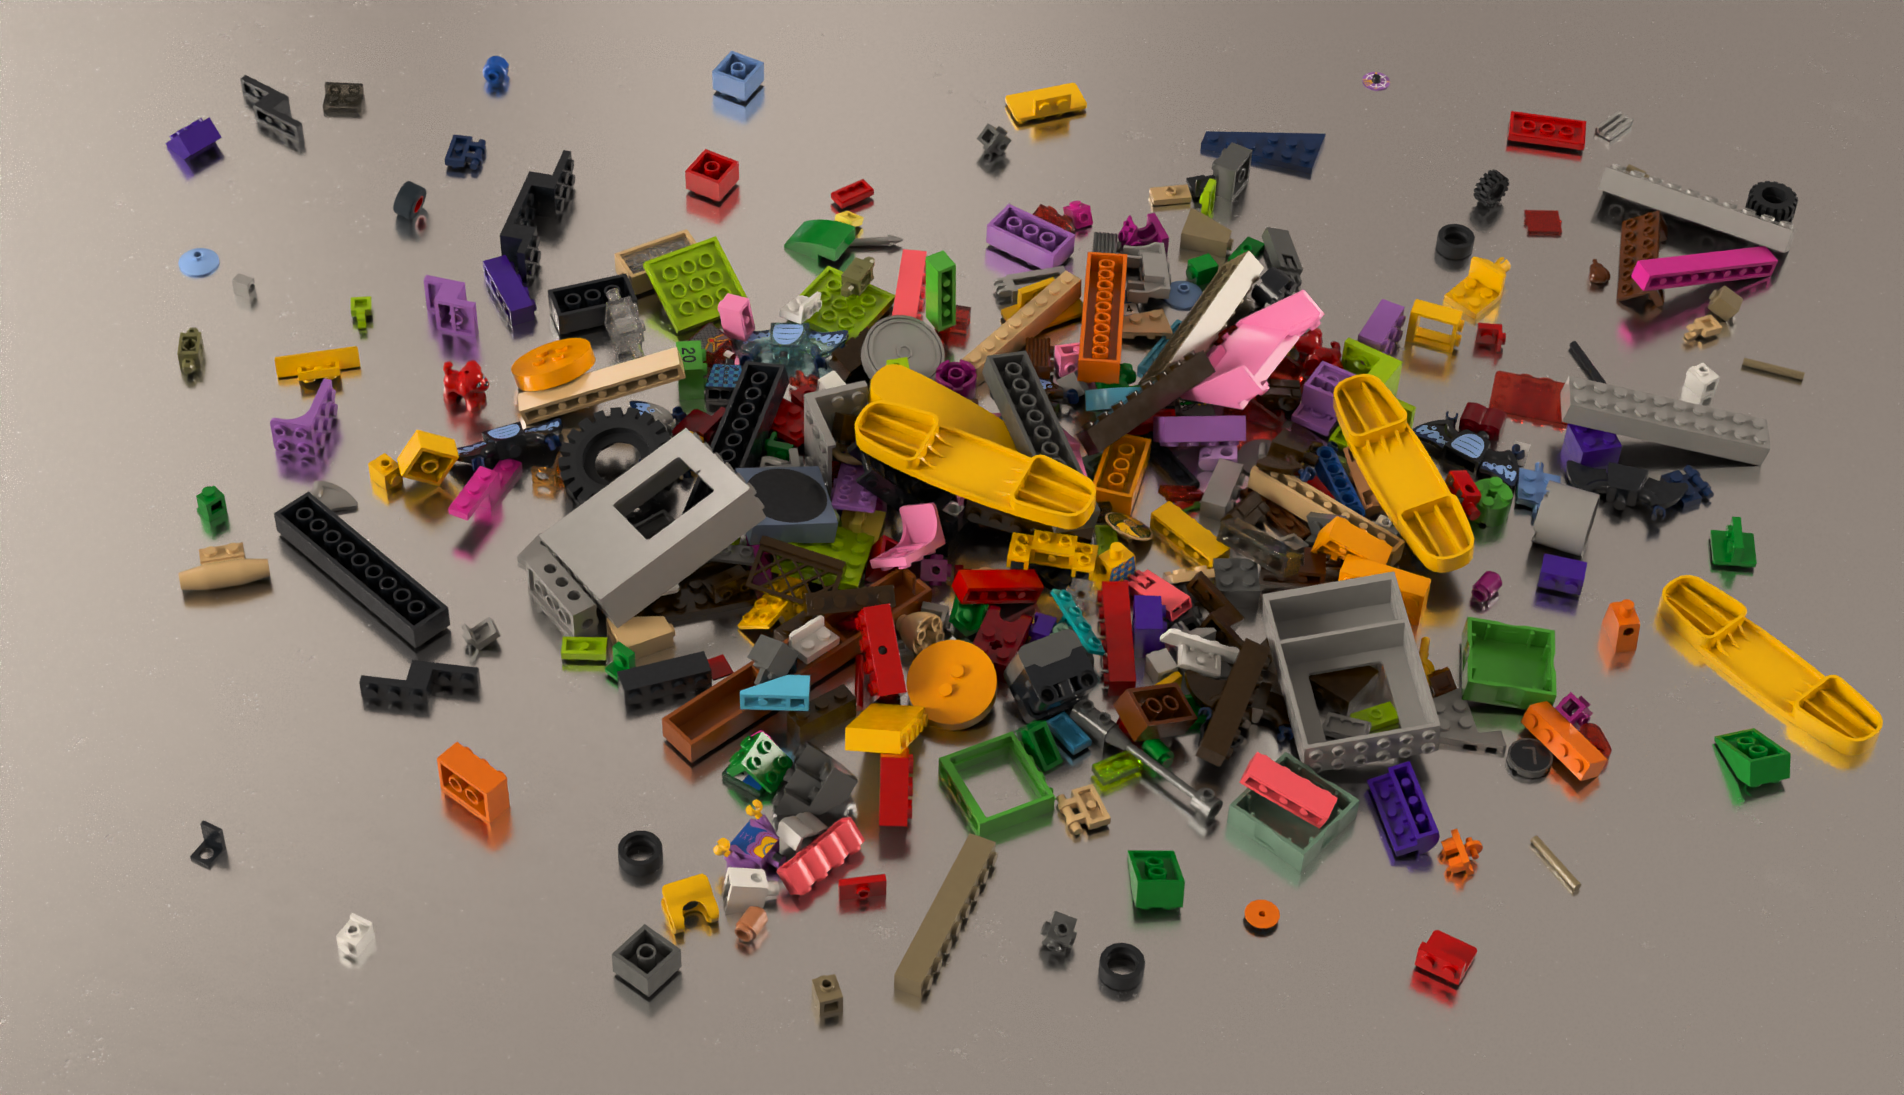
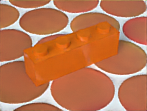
[1521,701,1608,781]

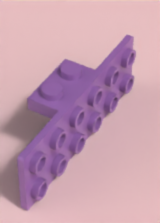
[831,451,877,513]

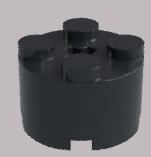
[1251,267,1298,308]

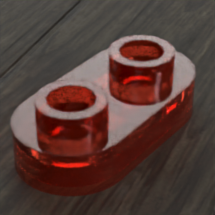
[1579,723,1612,761]

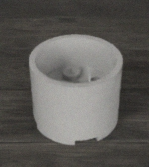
[1531,480,1600,556]

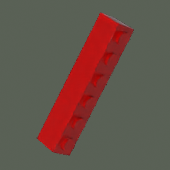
[1097,581,1136,696]

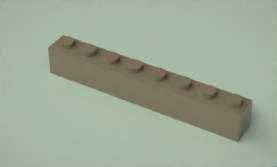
[894,833,998,998]

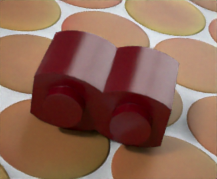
[1459,402,1507,441]

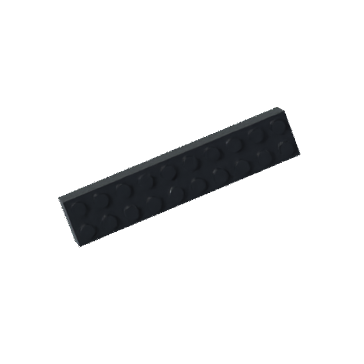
[682,361,789,515]
[274,491,450,648]

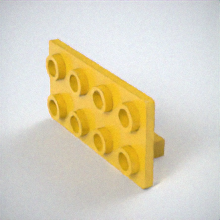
[737,574,809,629]

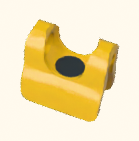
[661,874,719,934]

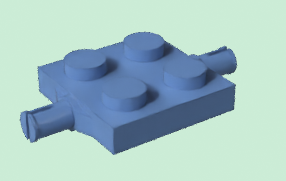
[1516,462,1561,519]

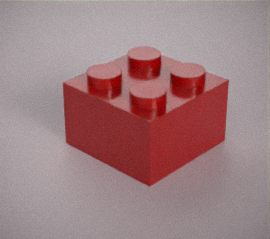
[685,149,739,202]

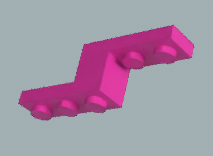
[448,458,522,521]

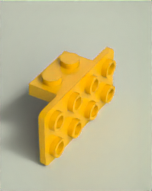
[1005,83,1087,122]
[1001,277,1083,329]

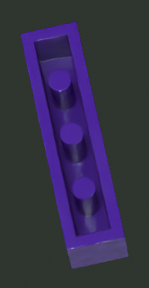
[483,255,537,326]

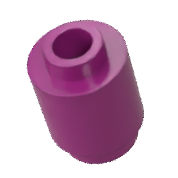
[1471,571,1502,602]

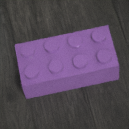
[986,204,1075,269]
[1153,415,1246,446]

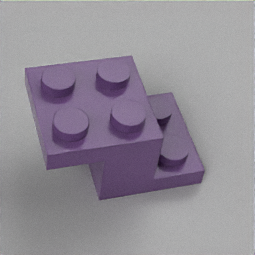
[423,275,479,338]
[1291,361,1356,436]

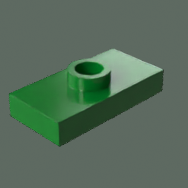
[1228,236,1265,261]

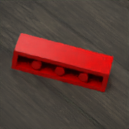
[951,569,1044,604]

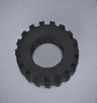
[1745,181,1798,223]

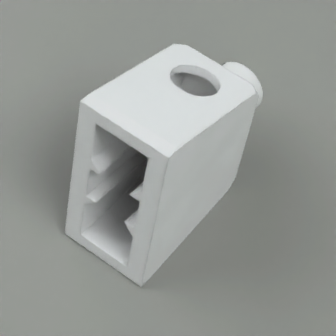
[721,867,779,914]

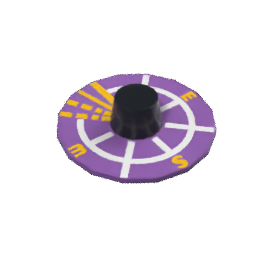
[1362,72,1390,90]

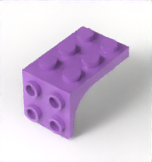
[270,379,338,456]

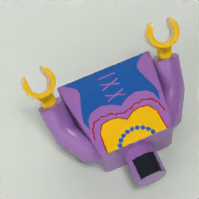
[713,799,786,871]

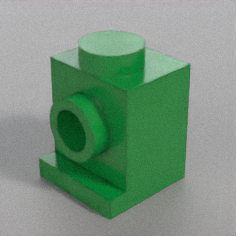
[196,486,227,523]

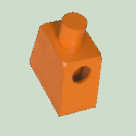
[1602,599,1640,653]

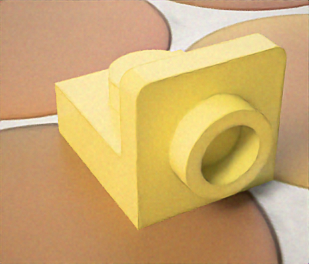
[834,211,864,227]

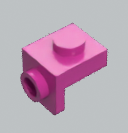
[1063,201,1093,229]

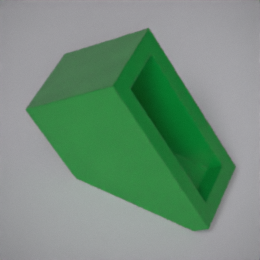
[1015,721,1063,772]

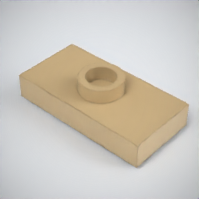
[1149,184,1192,206]

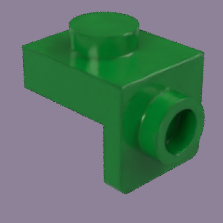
[764,432,794,461]

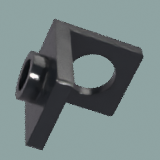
[1186,175,1215,198]
[190,820,227,868]

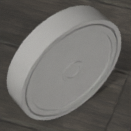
[861,315,945,381]

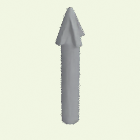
[848,234,903,247]

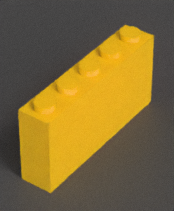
[845,703,928,754]

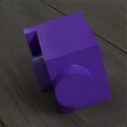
[1028,612,1057,643]

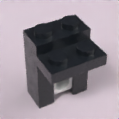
[919,490,978,558]

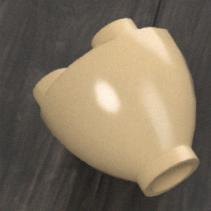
[896,612,945,655]

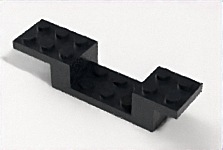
[500,150,575,283]

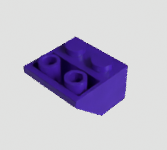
[165,117,222,159]

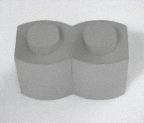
[776,812,828,852]

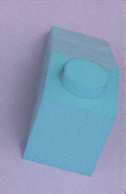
[740,675,810,711]

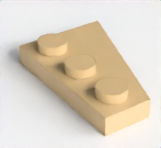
[1122,309,1173,339]

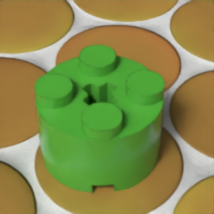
[1473,477,1513,527]

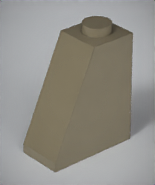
[1180,208,1234,258]

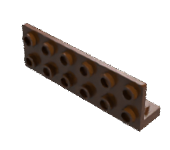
[1617,211,1668,307]

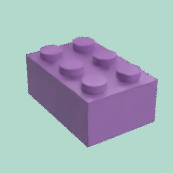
[1357,299,1406,365]

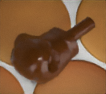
[1589,259,1610,284]

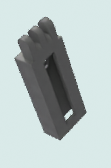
[1262,227,1303,287]

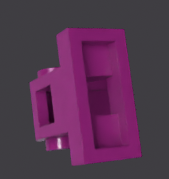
[1117,213,1169,253]

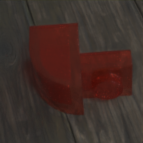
[935,305,971,346]

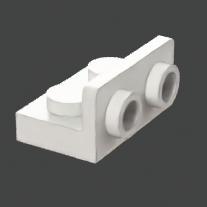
[779,291,822,324]
[789,615,840,664]

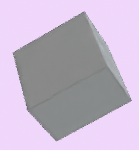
[232,273,256,299]

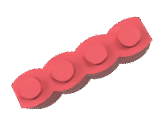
[776,817,865,896]

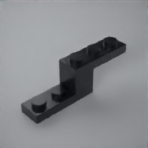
[240,75,304,142]
[359,660,481,704]

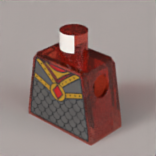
[688,322,736,368]

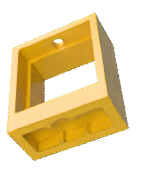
[1405,299,1465,354]

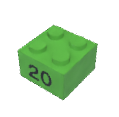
[676,340,707,400]

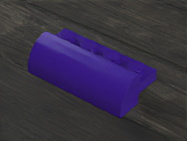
[1367,761,1440,857]

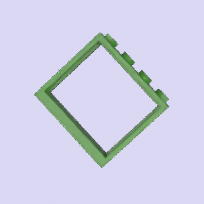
[938,731,1056,837]

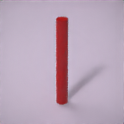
[854,654,865,711]

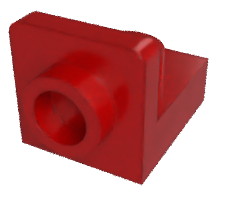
[1475,323,1506,352]

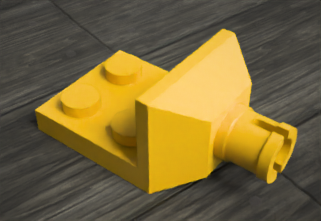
[1443,256,1511,320]

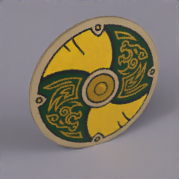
[1105,512,1153,543]

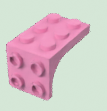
[870,503,946,571]

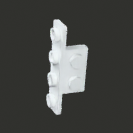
[1160,628,1239,679]

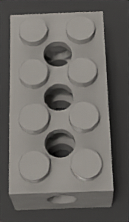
[526,551,599,637]

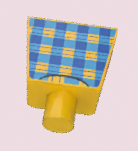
[1091,542,1136,590]

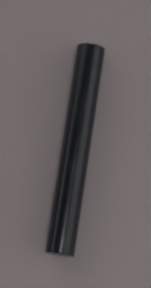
[1569,341,1606,384]

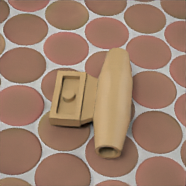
[178,542,270,590]

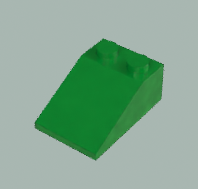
[1714,728,1791,787]
[1127,850,1185,910]

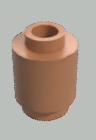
[735,906,768,942]

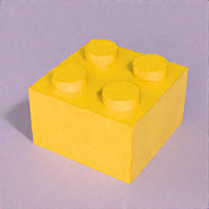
[397,430,459,486]

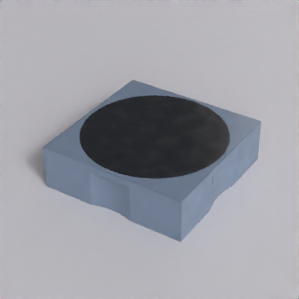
[735,466,838,545]

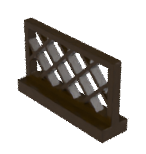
[745,535,847,606]

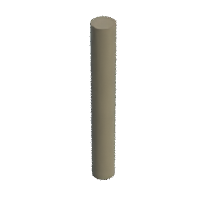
[1742,358,1805,380]
[1530,835,1581,891]

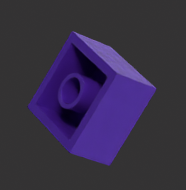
[1564,423,1622,468]
[1132,595,1167,658]

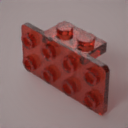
[1489,371,1568,425]

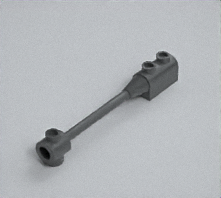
[1070,699,1223,821]

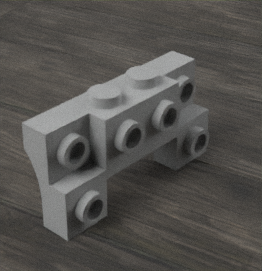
[1122,242,1171,304]

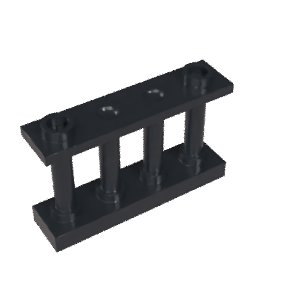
[847,441,921,512]

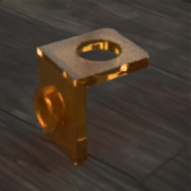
[531,451,562,486]

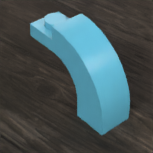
[1085,387,1141,412]

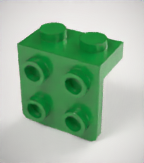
[726,732,793,793]

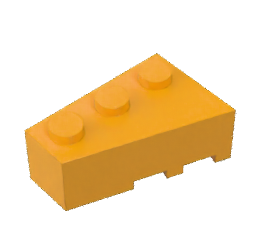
[1311,516,1393,565]

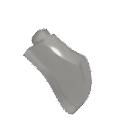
[310,481,358,512]

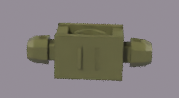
[841,256,875,297]
[177,327,204,374]

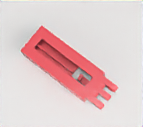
[1123,569,1192,622]

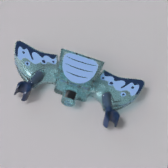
[734,323,849,372]

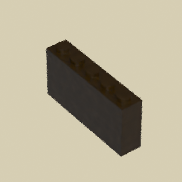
[1261,638,1379,716]

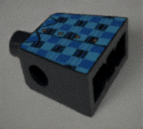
[705,359,742,402]

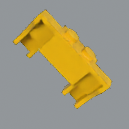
[1006,530,1099,580]

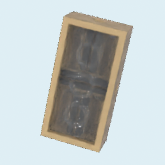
[614,229,697,295]

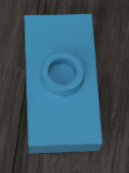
[1046,712,1092,755]

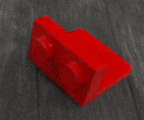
[1415,930,1477,985]

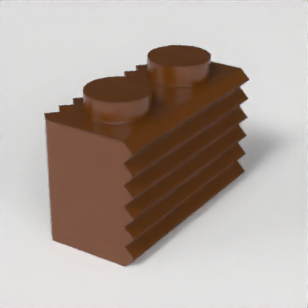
[1025,337,1054,379]

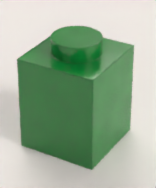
[1186,253,1219,286]

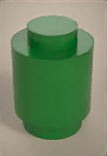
[1142,738,1174,769]

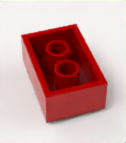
[879,747,913,826]

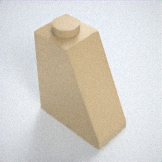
[606,616,676,660]

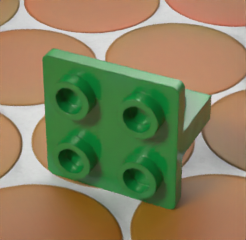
[1710,517,1757,567]

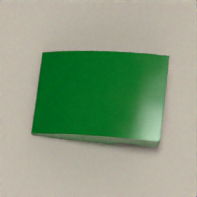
[784,219,855,262]

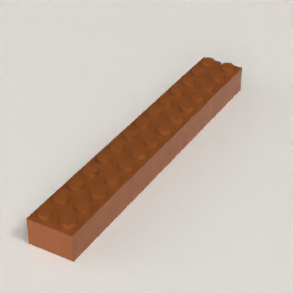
[662,568,932,763]

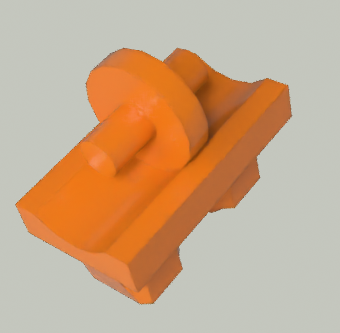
[1441,828,1483,876]

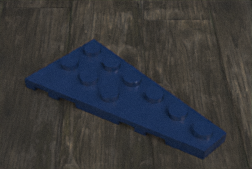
[1201,131,1326,174]

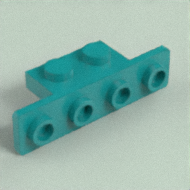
[1050,589,1105,656]

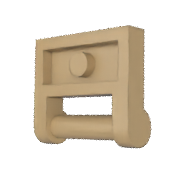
[1163,565,1215,584]

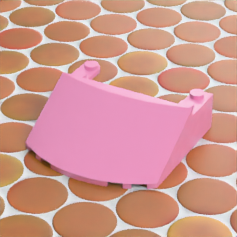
[1180,290,1325,409]

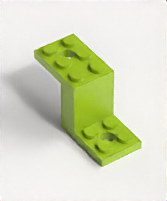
[1341,337,1416,428]

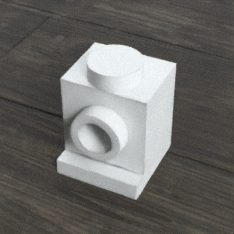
[336,913,375,957]

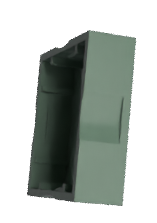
[1227,752,1360,872]

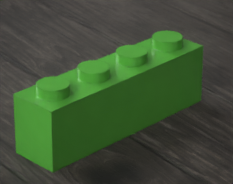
[926,250,956,332]

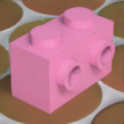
[718,293,755,342]
[1054,342,1080,377]

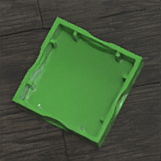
[1462,617,1557,710]

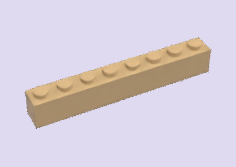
[962,271,1081,386]
[517,347,686,425]
[1247,465,1405,567]

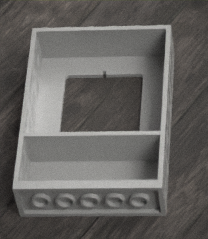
[539,428,766,628]
[1262,572,1441,773]

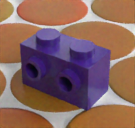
[1537,553,1587,595]

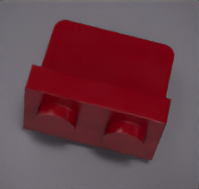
[672,406,726,446]

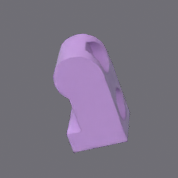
[1199,445,1238,471]

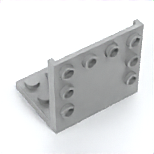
[804,380,868,503]

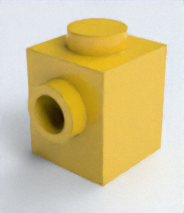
[368,453,403,491]

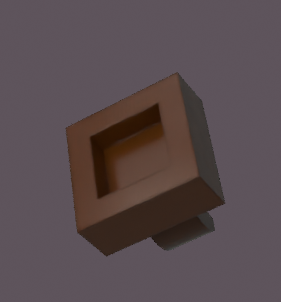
[1427,667,1457,697]

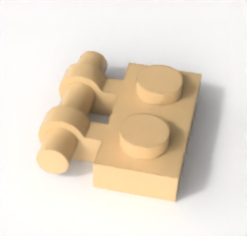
[1056,784,1111,835]

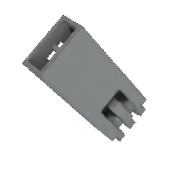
[993,266,1066,301]

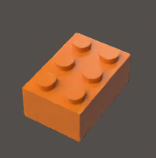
[437,742,510,823]

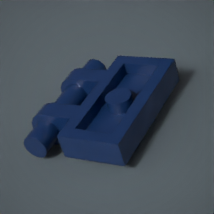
[445,135,486,170]
[1660,465,1714,509]

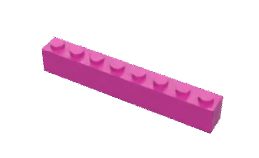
[1631,246,1778,291]

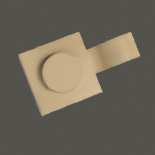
[1684,315,1723,341]

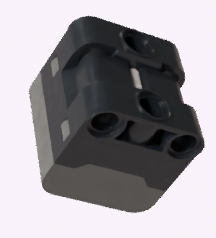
[1003,629,1098,723]

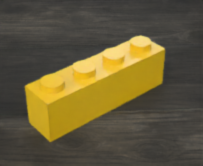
[1150,501,1231,569]

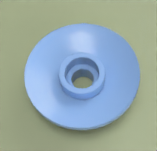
[178,248,219,277]
[1164,281,1203,310]

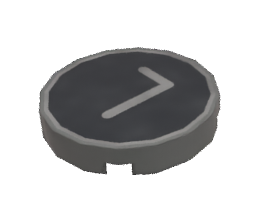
[1507,738,1553,778]

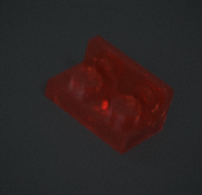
[1033,204,1075,233]

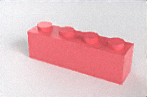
[1239,752,1338,829]

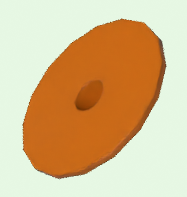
[1245,900,1280,929]

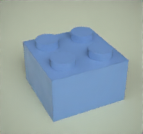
[712,51,764,101]

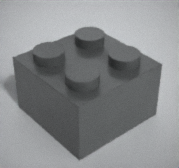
[1212,142,1253,201]
[1211,558,1260,608]
[612,924,682,997]

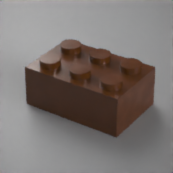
[1113,682,1198,742]

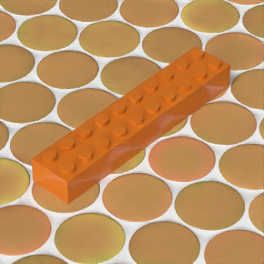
[1077,252,1127,384]

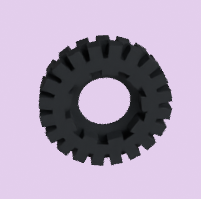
[559,407,674,518]

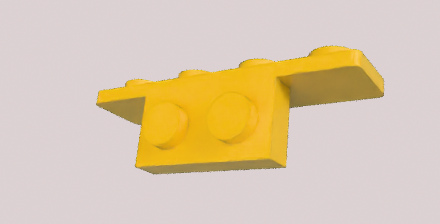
[274,346,360,383]

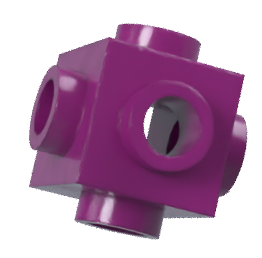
[920,554,952,586]
[1555,692,1593,729]

